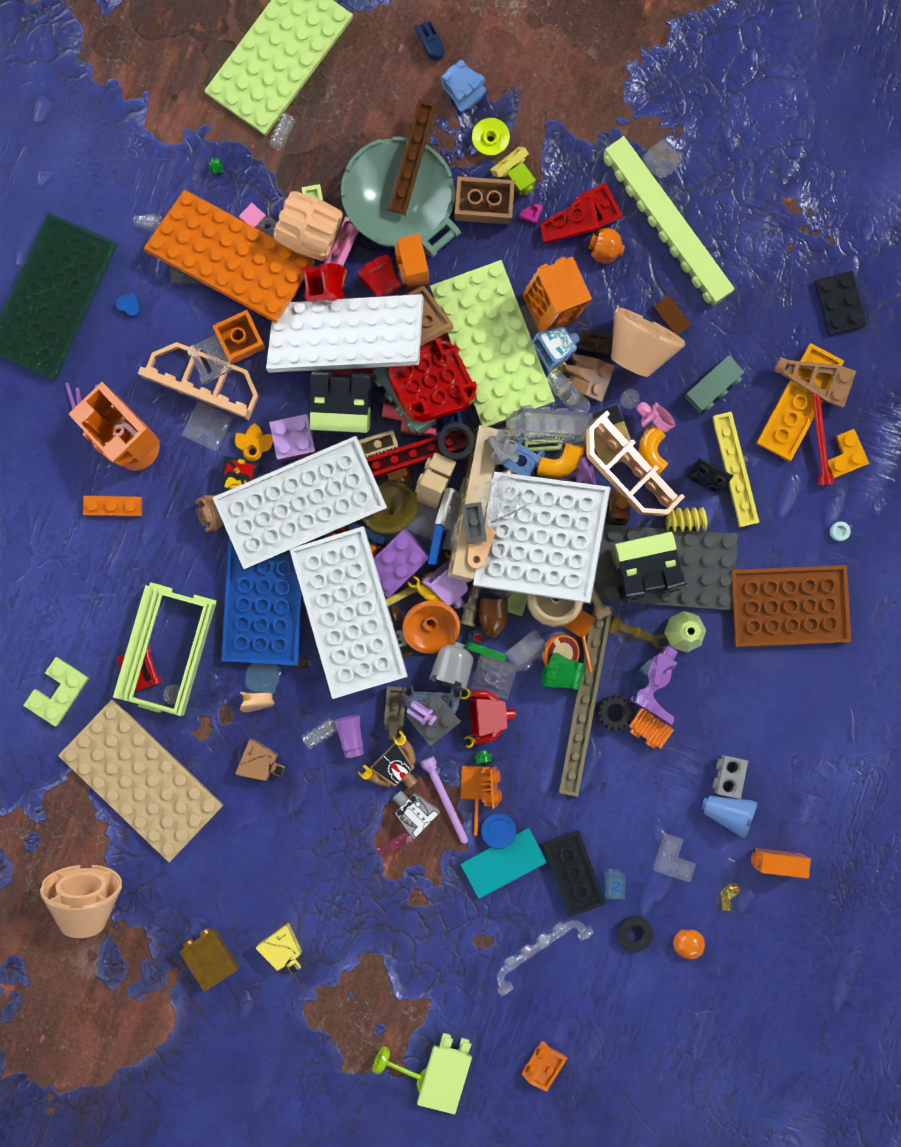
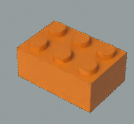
[394,234,429,291]

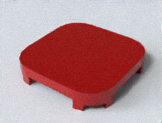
[386,338,477,422]

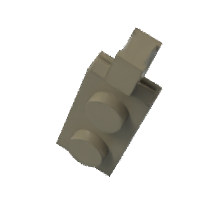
[384,686,406,740]

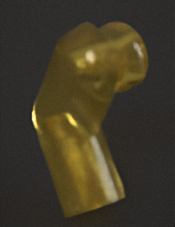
[721,884,740,911]

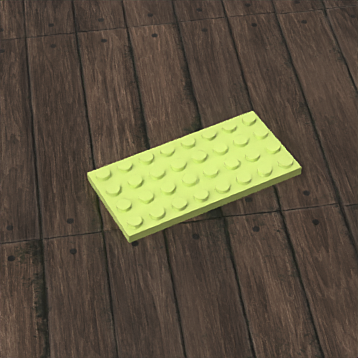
[204,0,353,136]
[430,260,555,427]

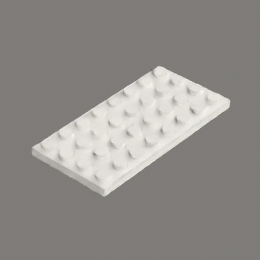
[266,294,424,373]
[212,436,387,569]
[290,527,408,699]

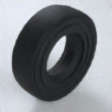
[618,916,653,952]

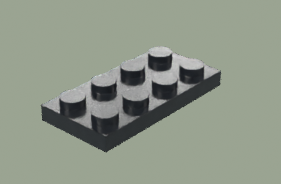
[543,829,606,917]

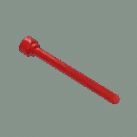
[812,393,834,485]

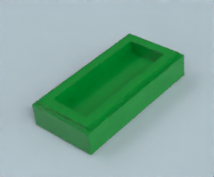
[465,641,507,662]

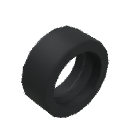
[438,423,475,461]

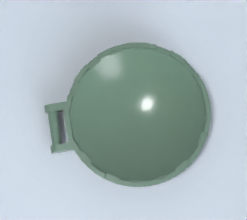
[341,137,461,258]

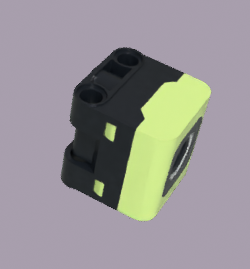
[310,370,373,433]
[611,532,685,602]

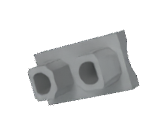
[488,429,519,464]

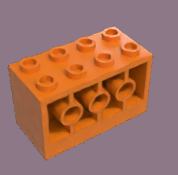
[522,256,592,332]

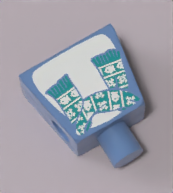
[532,327,580,372]

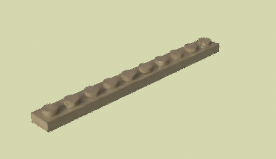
[559,603,613,797]

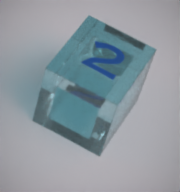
[604,869,626,899]

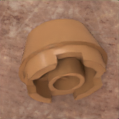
[195,495,224,532]

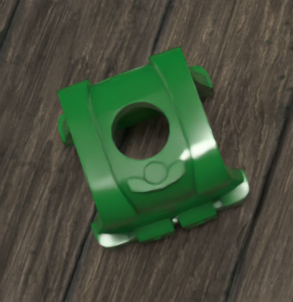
[541,652,585,690]

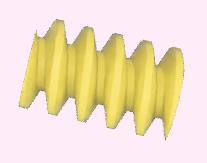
[666,507,707,532]

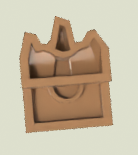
[562,354,615,402]

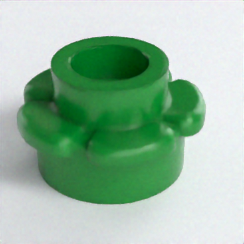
[209,157,224,176]
[474,751,493,765]

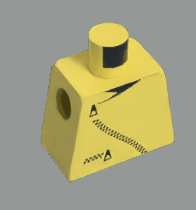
[256,923,302,974]

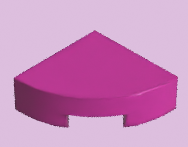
[519,204,543,224]

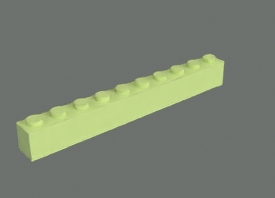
[603,136,735,306]

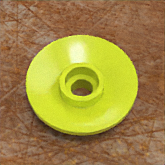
[472,118,510,156]

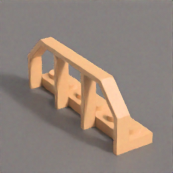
[138,342,259,421]
[586,411,685,516]

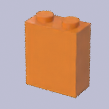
[751,848,811,878]

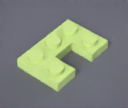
[23,657,89,727]

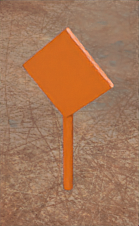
[564,609,596,673]

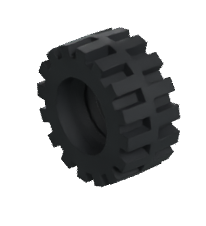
[597,695,633,730]

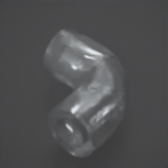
[547,370,590,416]

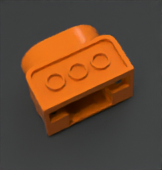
[69,382,160,471]

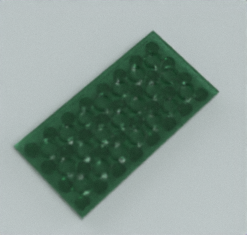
[0,212,119,381]

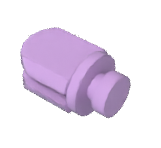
[407,701,437,726]

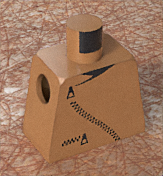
[236,739,285,781]

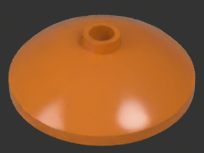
[402,601,460,654]

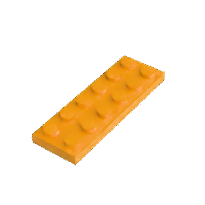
[756,343,844,462]

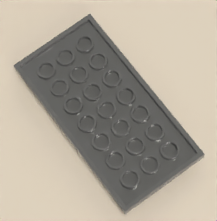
[594,524,738,610]

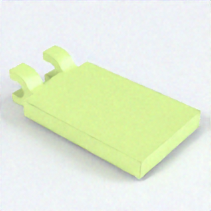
[417,1033,472,1114]

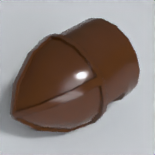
[478,599,509,639]

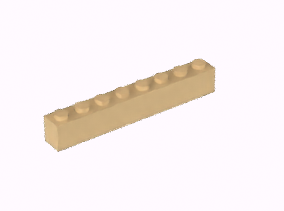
[447,425,499,582]

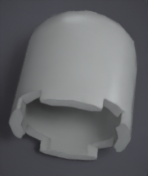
[429,642,473,690]

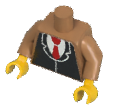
[358,731,417,789]

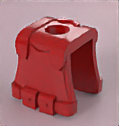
[358,254,401,297]
[302,263,345,302]

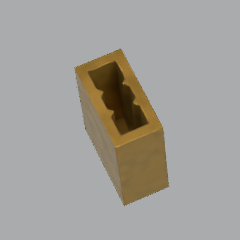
[179,927,240,992]

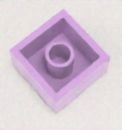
[269,414,317,462]

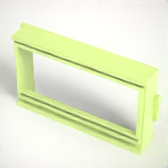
[113,582,217,716]

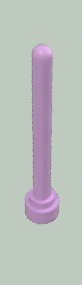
[420,756,468,844]

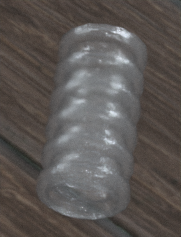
[268,113,297,151]
[302,718,338,750]

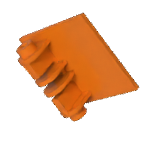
[480,766,502,809]

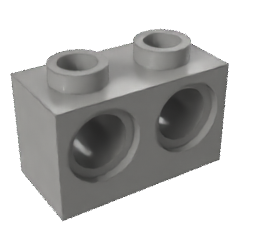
[713,755,748,799]

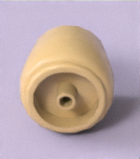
[526,594,583,627]

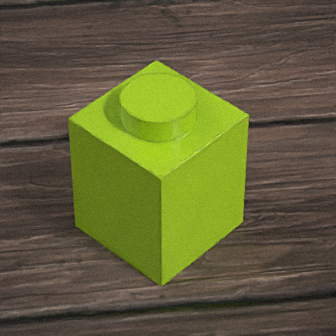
[506,162,536,197]

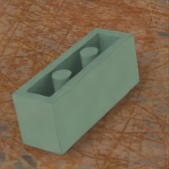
[684,356,744,413]

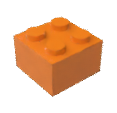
[213,310,266,364]

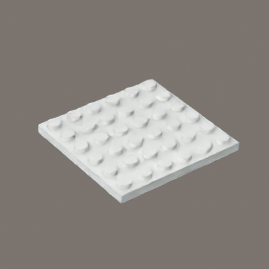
[473,472,610,604]

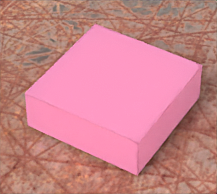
[239,203,266,228]

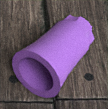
[334,715,364,758]

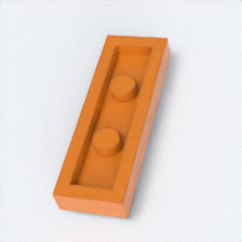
[83,496,142,517]

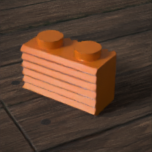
[628,707,674,749]

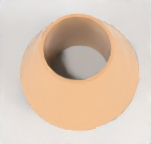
[611,308,686,377]
[40,865,122,938]

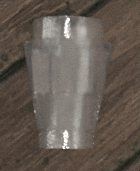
[133,214,163,232]

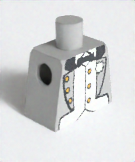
[393,791,440,839]

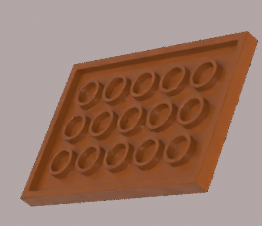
[731,565,851,647]

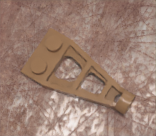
[774,357,856,408]

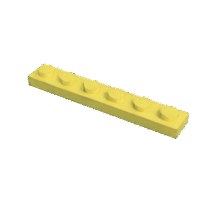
[712,412,759,527]

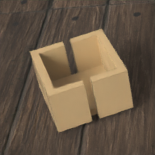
[415,453,456,510]

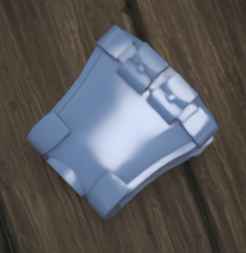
[441,60,486,113]
[502,437,545,476]

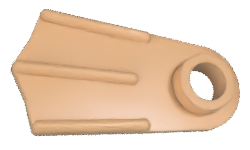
[468,524,496,569]

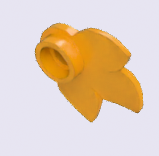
[235,423,273,461]

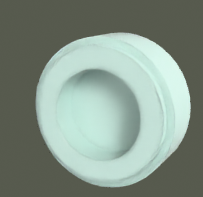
[830,522,850,541]

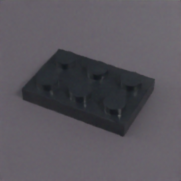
[814,271,867,336]

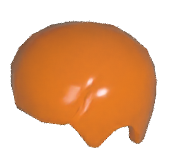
[673,929,705,960]

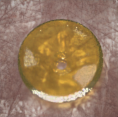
[363,481,418,534]

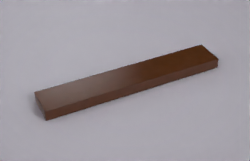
[388,99,437,216]

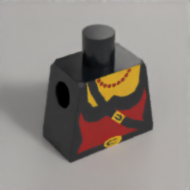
[222,456,262,490]

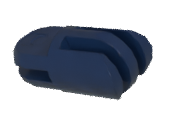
[414,20,445,61]

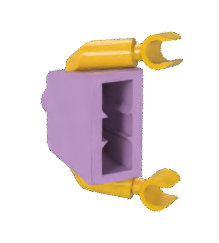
[407,550,468,609]

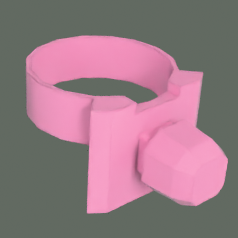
[637,402,675,432]

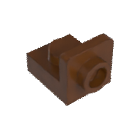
[387,468,414,492]

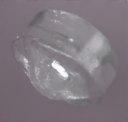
[620,389,640,409]

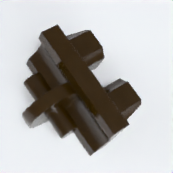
[578,330,613,356]

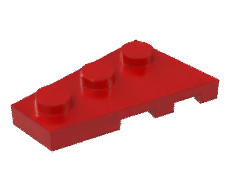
[540,191,600,244]

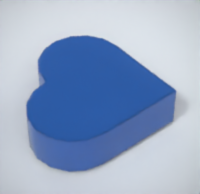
[116,293,141,317]

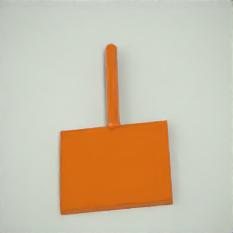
[461,766,492,836]

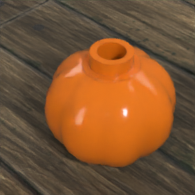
[588,228,625,264]

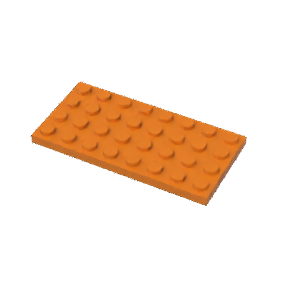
[144,189,315,324]

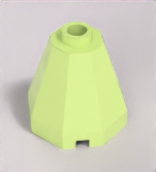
[664,611,706,653]

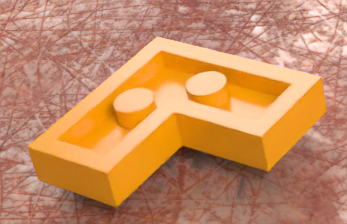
[828,429,869,478]

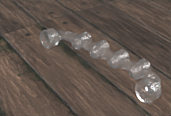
[497,921,594,997]

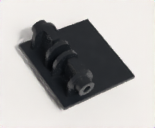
[686,458,734,495]

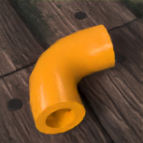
[639,424,668,475]
[537,443,584,479]

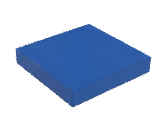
[428,525,447,568]

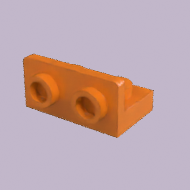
[522,1041,567,1092]

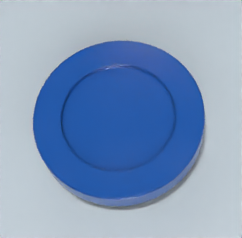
[481,813,517,849]

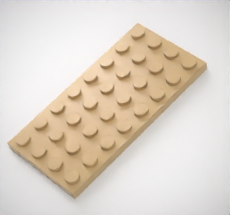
[58,699,223,862]

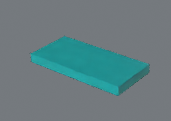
[460,827,547,899]

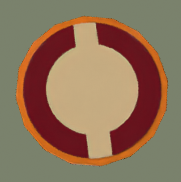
[542,634,580,667]

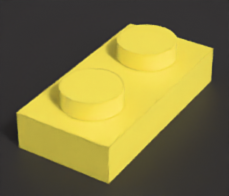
[490,147,529,177]

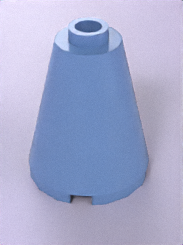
[701,795,758,839]

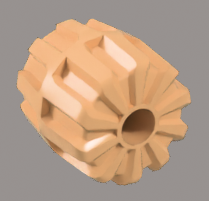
[274,191,343,261]

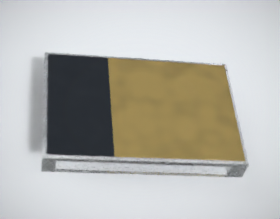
[582,403,635,466]

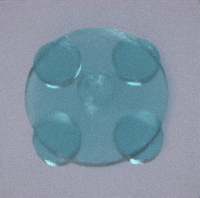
[245,663,281,694]

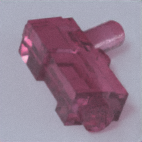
[376,832,412,855]

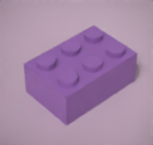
[374,529,430,598]

